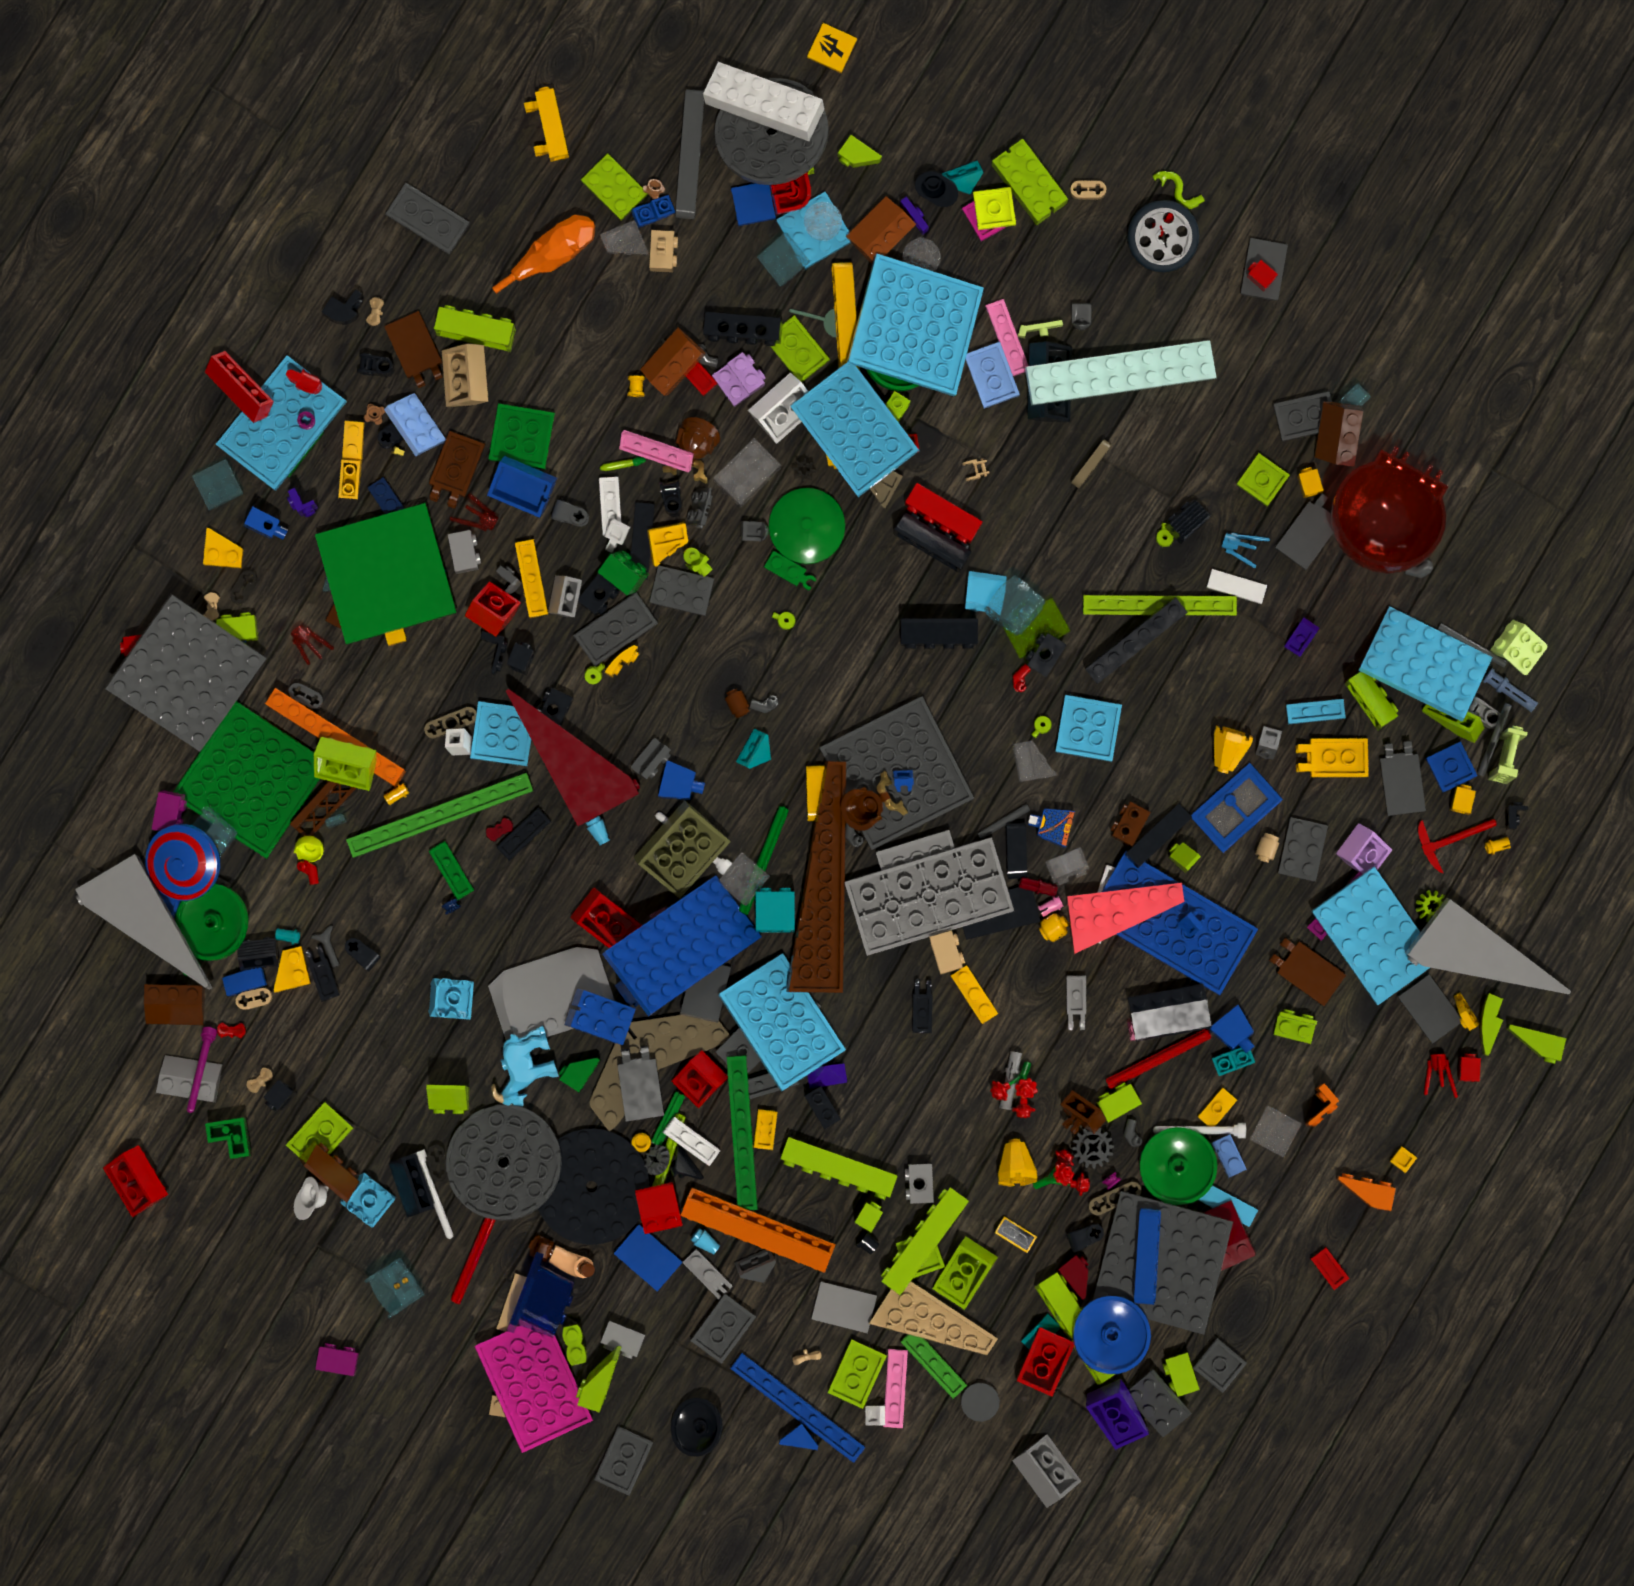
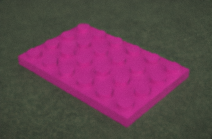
[474,1314,593,1453]

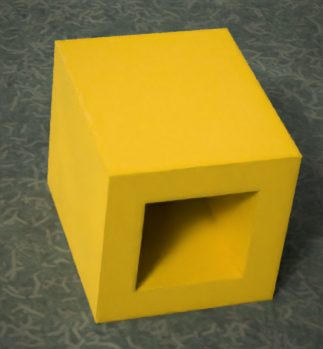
[1297,467,1324,498]
[1450,784,1476,815]

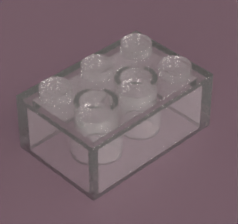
[713,438,781,508]

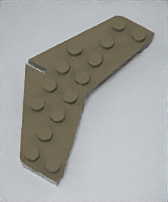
[590,1015,730,1131]

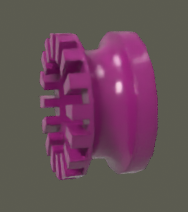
[297,411,316,430]
[1102,1172,1121,1190]

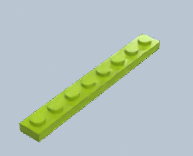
[1083,595,1237,616]

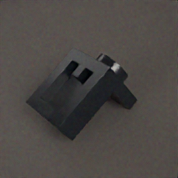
[1506,802,1528,830]

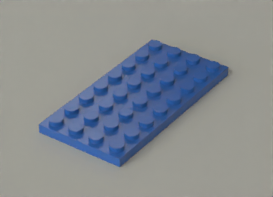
[1102,851,1258,996]
[602,876,762,1017]

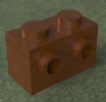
[1110,801,1151,848]

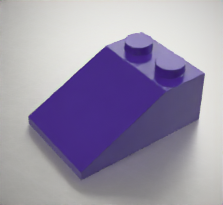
[1086,1379,1149,1450]

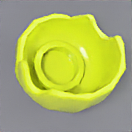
[294,836,324,862]

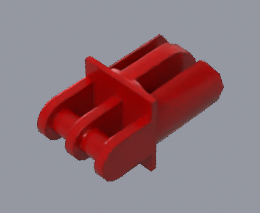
[286,369,322,394]

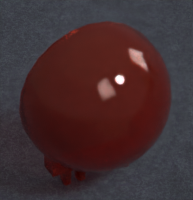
[1331,446,1449,574]

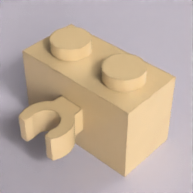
[649,230,678,272]

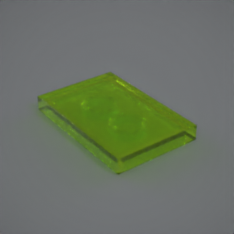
[1002,598,1070,659]

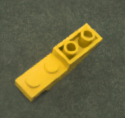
[339,420,365,499]

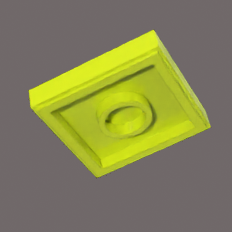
[973,187,1016,230]

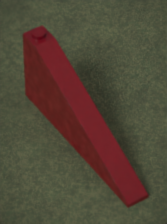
[506,689,640,826]

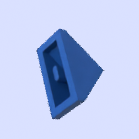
[779,1424,818,1450]

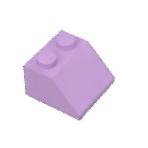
[1336,823,1392,874]

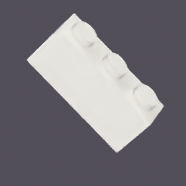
[748,373,808,444]

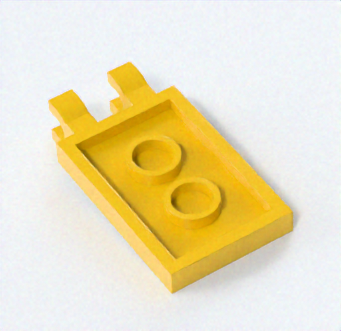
[1295,739,1368,777]

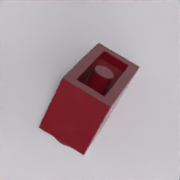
[1058,1255,1089,1300]

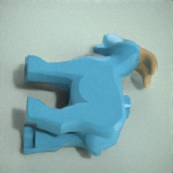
[491,1026,559,1107]

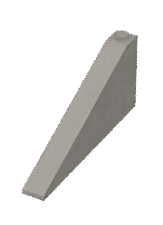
[75,854,212,990]
[1405,898,1571,994]

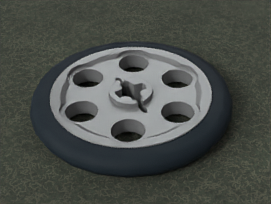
[1127,200,1199,272]

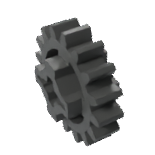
[1072,1128,1114,1169]

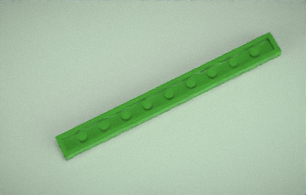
[346,773,533,858]

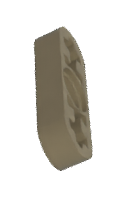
[1071,439,1112,489]
[424,707,477,739]
[1088,1182,1141,1215]

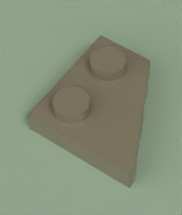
[870,471,903,509]

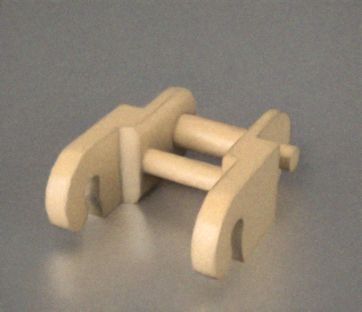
[962,459,990,481]

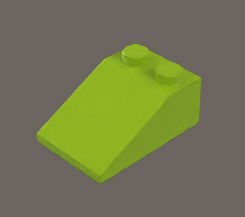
[426,1085,469,1114]
[932,1236,998,1310]
[576,1346,622,1413]

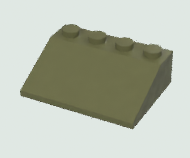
[634,800,731,899]

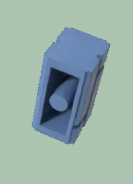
[1212,1134,1247,1178]

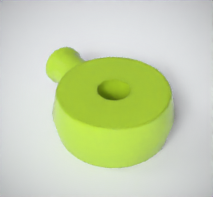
[1156,523,1174,547]
[772,612,796,630]
[584,663,605,684]
[1031,716,1052,738]

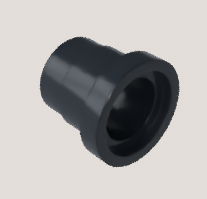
[855,1231,879,1255]

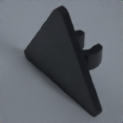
[671,1144,704,1180]

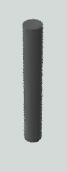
[977,804,1030,840]

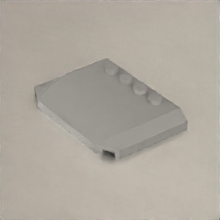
[488,947,615,1040]

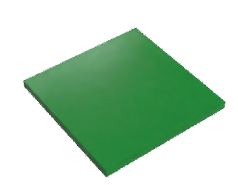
[315,503,457,645]
[174,701,320,859]

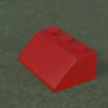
[103,1145,168,1217]

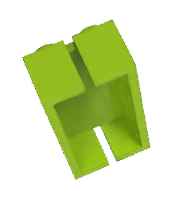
[991,139,1068,226]
[434,305,516,352]

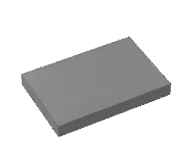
[812,1282,877,1333]

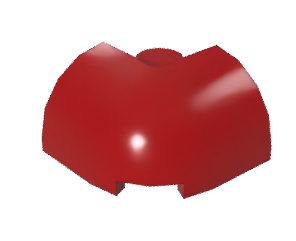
[770,172,811,215]

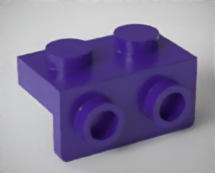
[287,488,318,518]

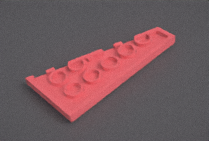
[1067,883,1184,954]

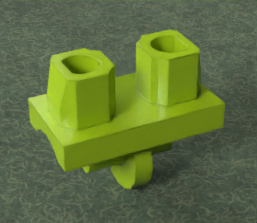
[683,547,712,577]

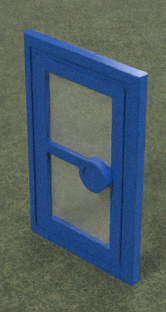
[1191,763,1283,853]

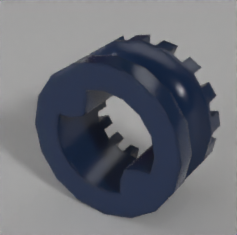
[441,898,461,915]

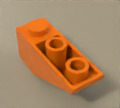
[1337,1173,1396,1211]

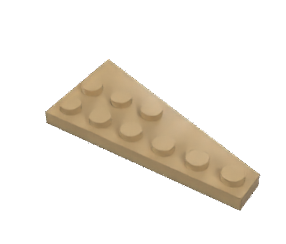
[869,1282,998,1355]

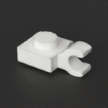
[605,519,630,553]

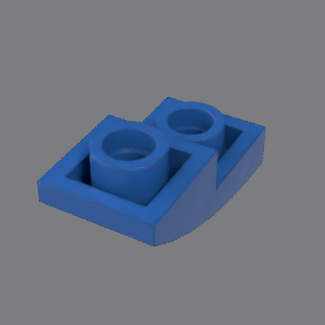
[631,195,675,228]
[222,968,267,997]

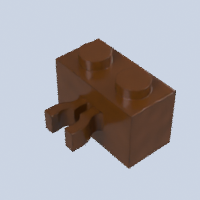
[1060,1090,1106,1135]

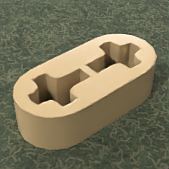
[1070,181,1106,200]
[236,988,272,1010]

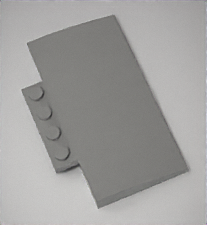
[845,830,1014,956]

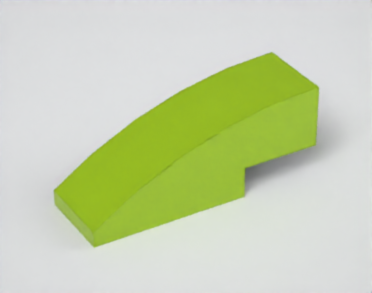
[1480,993,1503,1056]

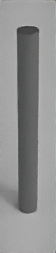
[1437,623,1508,668]
[1477,703,1512,776]

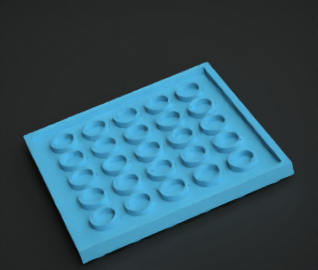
[847,254,984,396]

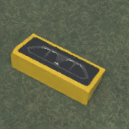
[994,1216,1037,1253]

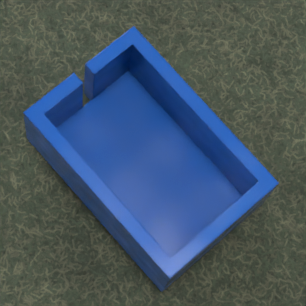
[487,456,557,518]
[564,989,636,1045]

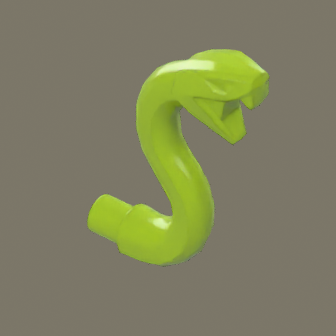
[1153,171,1205,209]

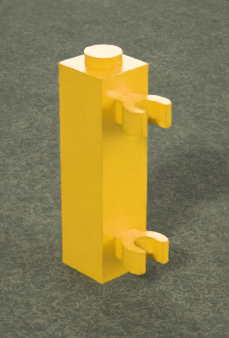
[524,87,569,162]

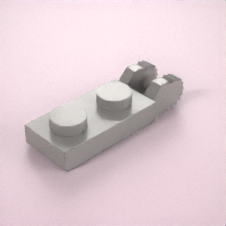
[1066,976,1086,1030]

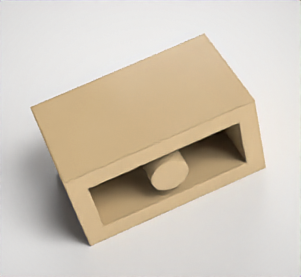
[929,930,965,975]

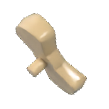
[366,297,384,326]
[204,592,220,621]
[247,1068,273,1093]
[792,1349,821,1365]

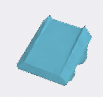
[965,571,1007,614]
[428,978,474,1020]
[340,1173,396,1228]

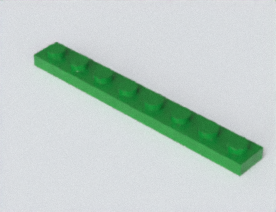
[727,1055,758,1210]

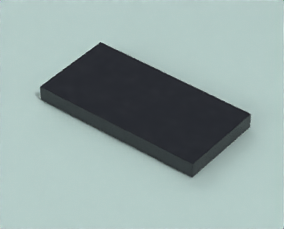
[963,887,1041,940]

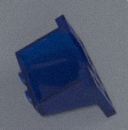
[507,1252,574,1338]

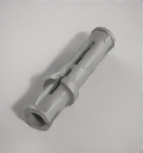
[999,1051,1022,1110]

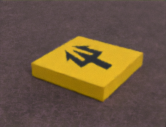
[807,23,857,74]

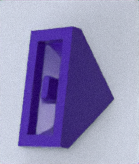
[807,1064,847,1089]

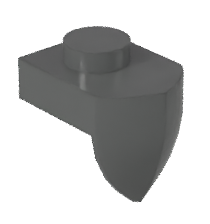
[1072,303,1092,331]
[740,521,769,541]
[496,565,522,595]

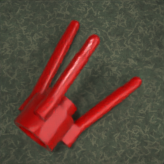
[1424,1054,1458,1098]

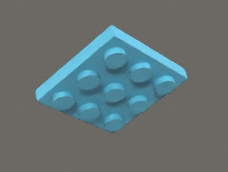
[776,192,851,269]
[1055,695,1122,762]
[470,701,531,767]

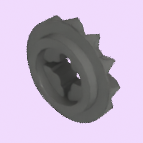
[644,1144,670,1175]

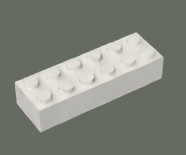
[703,62,824,141]

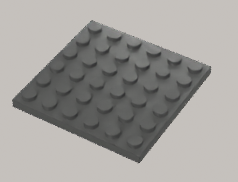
[105,594,266,751]
[820,696,974,851]
[1093,1191,1234,1335]

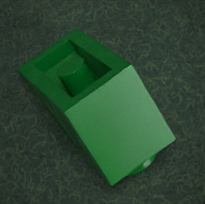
[559,1058,600,1093]

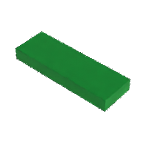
[429,841,474,900]

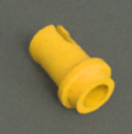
[383,784,409,805]
[1485,837,1511,855]

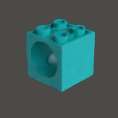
[756,888,795,933]

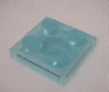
[757,233,810,286]
[192,459,243,511]

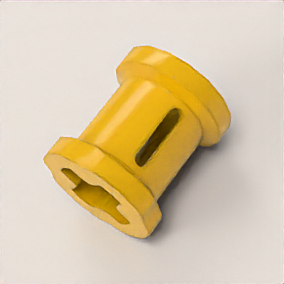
[627,375,645,397]

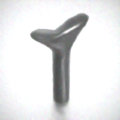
[311,926,339,968]

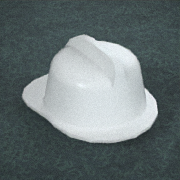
[294,1177,329,1220]

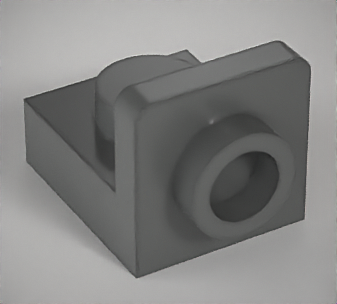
[1255,726,1282,760]

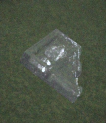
[600,220,649,256]
[1013,741,1057,782]

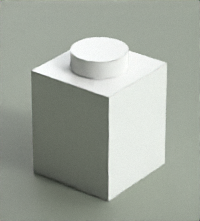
[445,728,472,756]

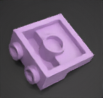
[712,352,766,407]

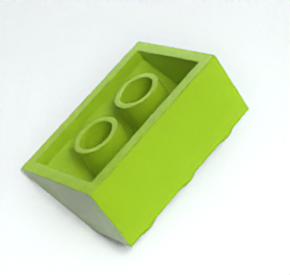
[1345,672,1398,731]
[314,737,376,791]

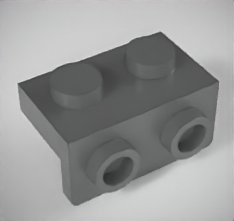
[631,738,671,779]

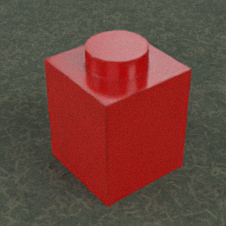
[1247,260,1278,292]
[1458,1054,1481,1082]

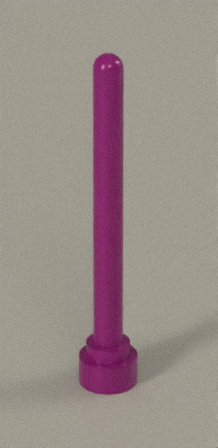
[187,1027,217,1113]

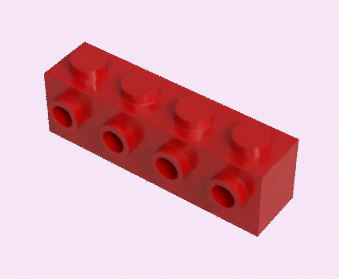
[205,351,274,423]
[905,483,983,544]

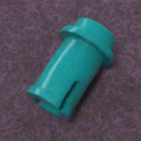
[275,928,300,945]

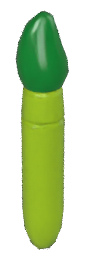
[599,457,646,471]

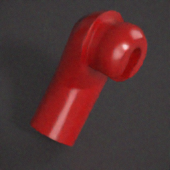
[1012,664,1031,692]
[297,860,319,885]

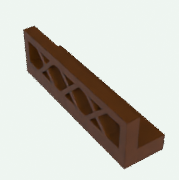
[290,781,357,836]

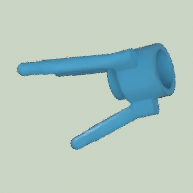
[1222,533,1270,568]

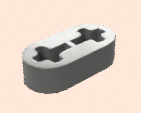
[289,683,323,710]

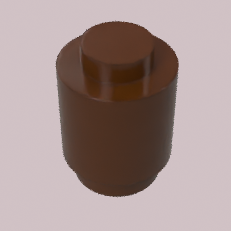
[725,689,750,719]

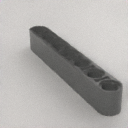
[675,89,704,219]

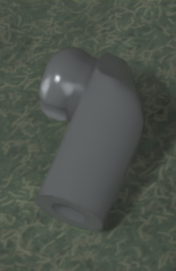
[698,344,718,367]
[750,695,778,713]
[845,823,863,847]
[1124,1119,1142,1147]

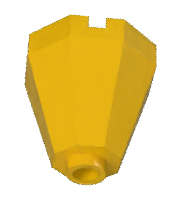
[1214,725,1253,774]
[998,1139,1037,1187]

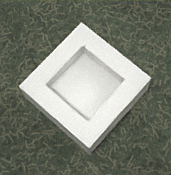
[865,1406,885,1425]

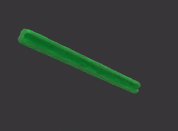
[739,806,789,915]

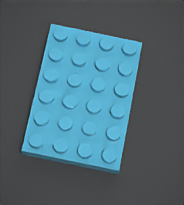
[216,356,347,491]
[790,363,920,497]
[1359,606,1493,722]
[1311,867,1430,1005]
[718,953,846,1092]

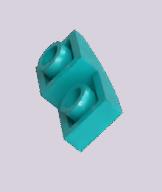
[1212,1048,1256,1076]

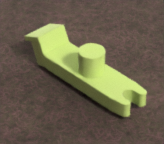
[1018,320,1063,338]

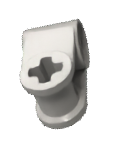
[1468,696,1500,729]

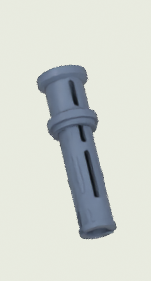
[1482,668,1538,712]

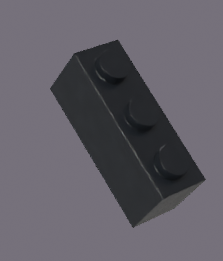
[389,1153,435,1218]

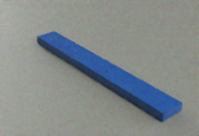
[730,1353,865,1463]

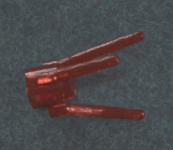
[450,493,499,532]
[291,625,334,665]

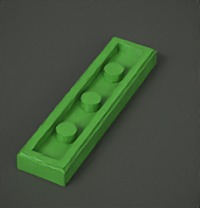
[900,1335,967,1399]

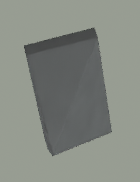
[734,1249,776,1283]

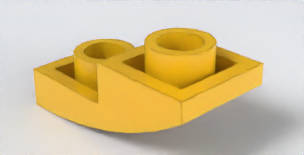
[605,645,639,677]

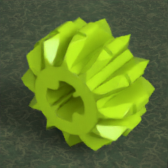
[1416,890,1445,923]

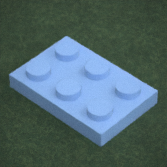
[965,342,1020,409]
[384,393,446,456]

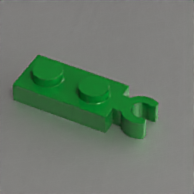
[764,551,816,591]

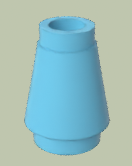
[586,816,610,845]
[690,1228,720,1254]

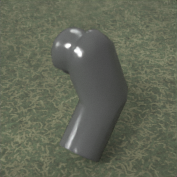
[1405,560,1433,578]

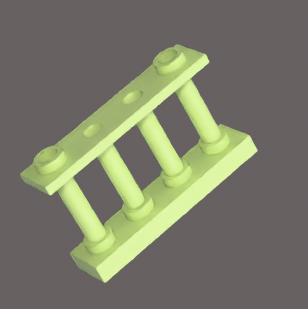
[1488,726,1528,784]

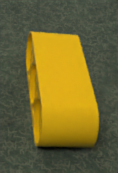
[806,765,825,821]

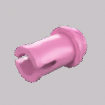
[1038,896,1064,917]

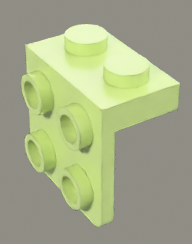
[1490,620,1547,675]

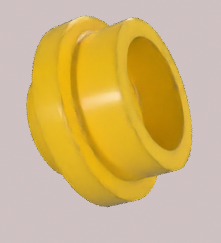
[632,1133,651,1152]

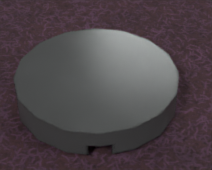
[961,1383,1000,1422]

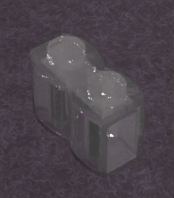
[1045,847,1090,885]

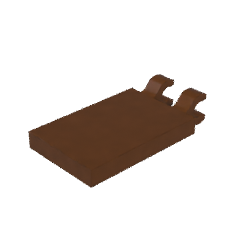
[384,311,443,388]
[429,431,485,509]
[1269,938,1346,1007]

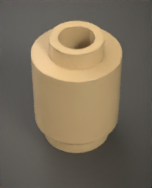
[1255,833,1279,863]

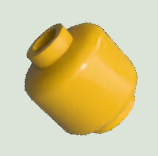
[1039,913,1069,942]

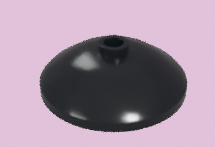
[671,1398,723,1457]

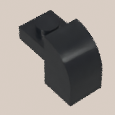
[321,289,364,325]

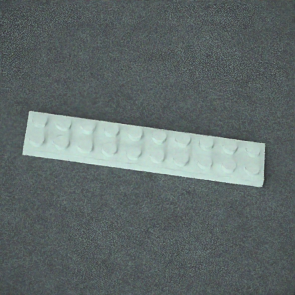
[1025,340,1216,405]

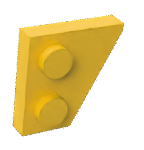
[647,522,688,566]
[203,528,244,569]
[274,946,311,993]
[1454,992,1480,1031]

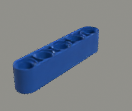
[1134,1208,1161,1305]

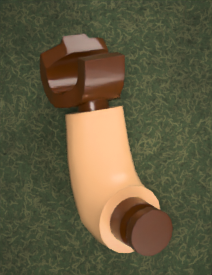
[529,1235,595,1278]

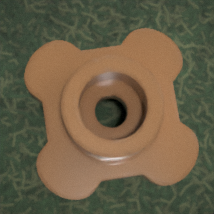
[643,179,665,199]
[364,404,385,425]

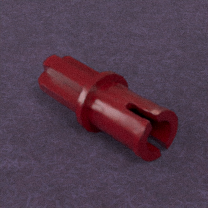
[1019,877,1058,897]

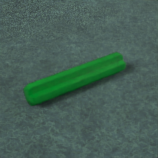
[651,1092,685,1145]

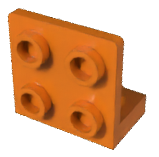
[1305,1083,1339,1127]

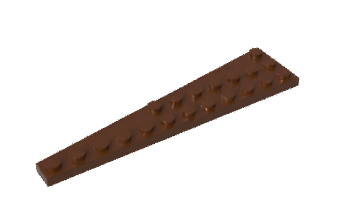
[786,761,846,993]

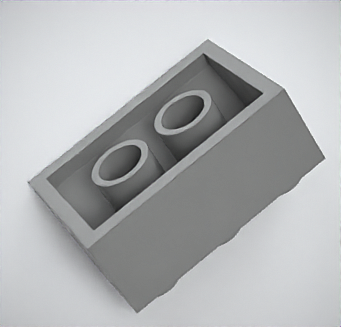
[156,1055,222,1103]
[1012,1434,1081,1508]

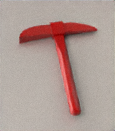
[1418,819,1497,874]

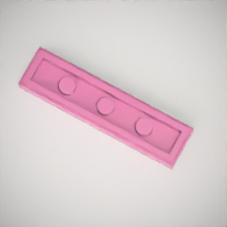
[985,299,1028,377]
[619,430,694,472]
[883,1349,908,1428]

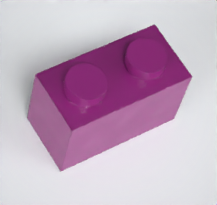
[152,790,187,831]
[315,1343,359,1376]

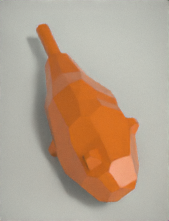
[492,215,595,294]

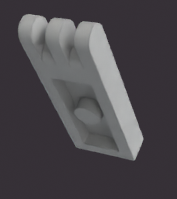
[682,1249,733,1299]

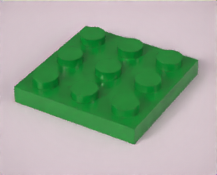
[489,403,555,470]

